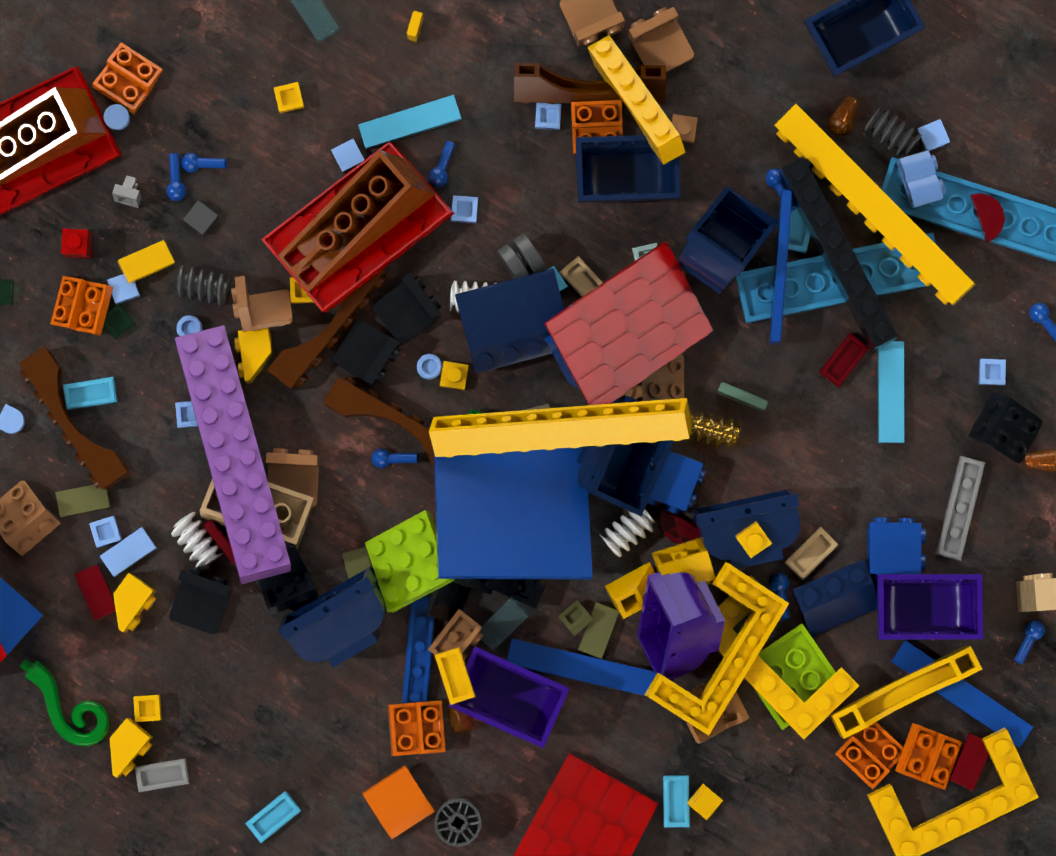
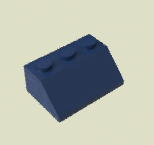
[790,559,877,637]

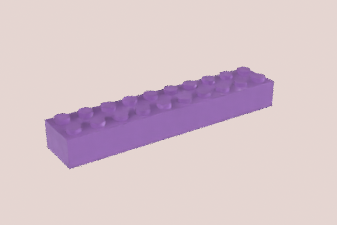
[175,325,291,584]

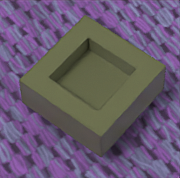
[558,600,594,636]

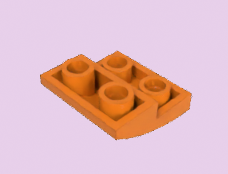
[92,42,163,114]
[571,100,623,154]
[50,276,113,336]
[388,700,446,756]
[835,722,903,789]
[895,723,962,790]
[362,765,435,839]

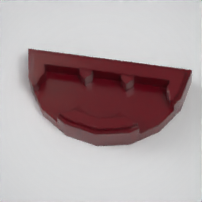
[970,193,1005,243]
[659,507,700,544]
[203,520,235,564]

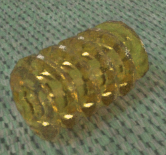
[689,407,742,451]

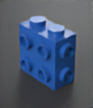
[647,451,706,515]
[867,518,926,579]

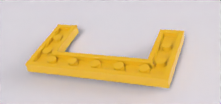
[644,562,789,736]
[718,575,859,740]
[867,727,1039,856]

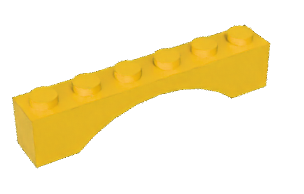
[587,35,685,165]
[830,645,982,739]

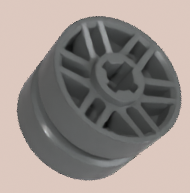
[497,233,548,279]
[435,798,482,847]

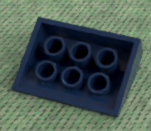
[455,268,564,374]

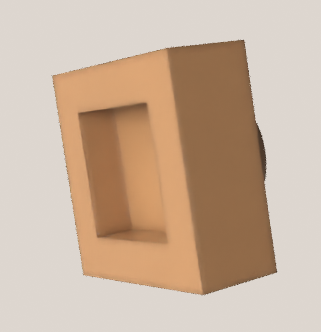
[672,114,698,144]

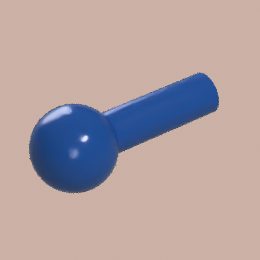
[428,141,456,187]
[166,153,186,201]
[181,153,228,173]
[765,168,796,211]
[1029,303,1056,342]
[371,448,419,469]
[769,572,790,621]
[1014,619,1045,665]

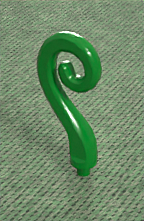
[20,659,110,747]

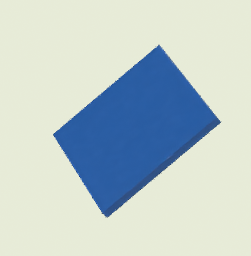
[434,447,593,579]

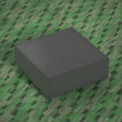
[183,200,219,236]

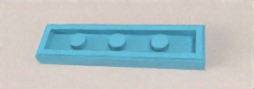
[358,95,462,150]
[878,341,904,443]

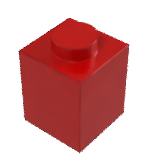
[61,228,93,259]

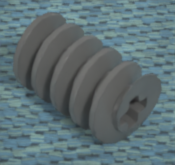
[864,105,922,157]
[176,265,232,306]

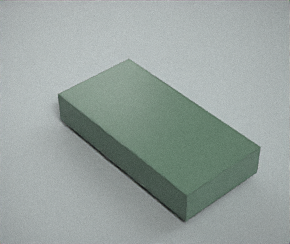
[716,382,768,412]

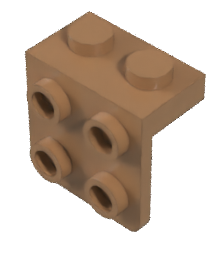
[560,0,625,47]
[628,7,694,72]
[231,276,293,332]
[624,354,684,401]
[266,448,320,508]
[0,481,61,556]
[428,609,484,661]
[686,679,749,744]

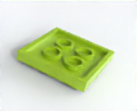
[365,510,454,613]
[753,623,836,730]

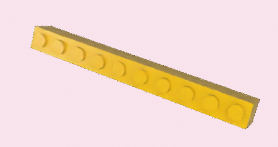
[775,104,976,306]
[429,398,692,457]

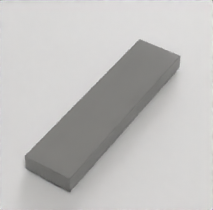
[935,456,986,561]

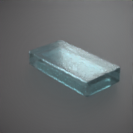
[291,0,340,43]
[481,597,530,651]

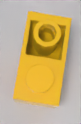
[234,328,274,383]
[605,562,655,619]
[113,573,157,633]
[110,718,153,778]

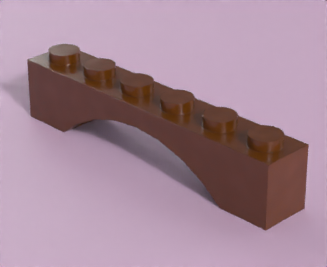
[514,63,666,105]
[267,269,387,391]
[19,346,131,490]
[323,376,434,468]

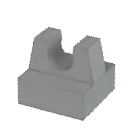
[112,176,142,208]

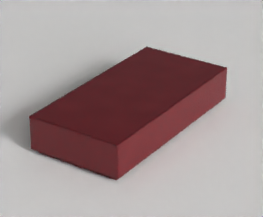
[819,333,869,388]
[74,564,116,621]
[949,733,989,791]

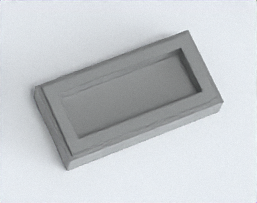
[135,758,190,792]

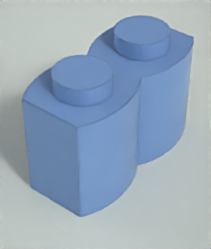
[897,150,946,210]

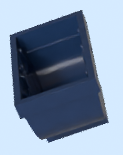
[804,0,925,78]
[576,135,681,204]
[679,186,779,294]
[577,396,673,516]
[691,489,800,569]
[278,566,386,667]

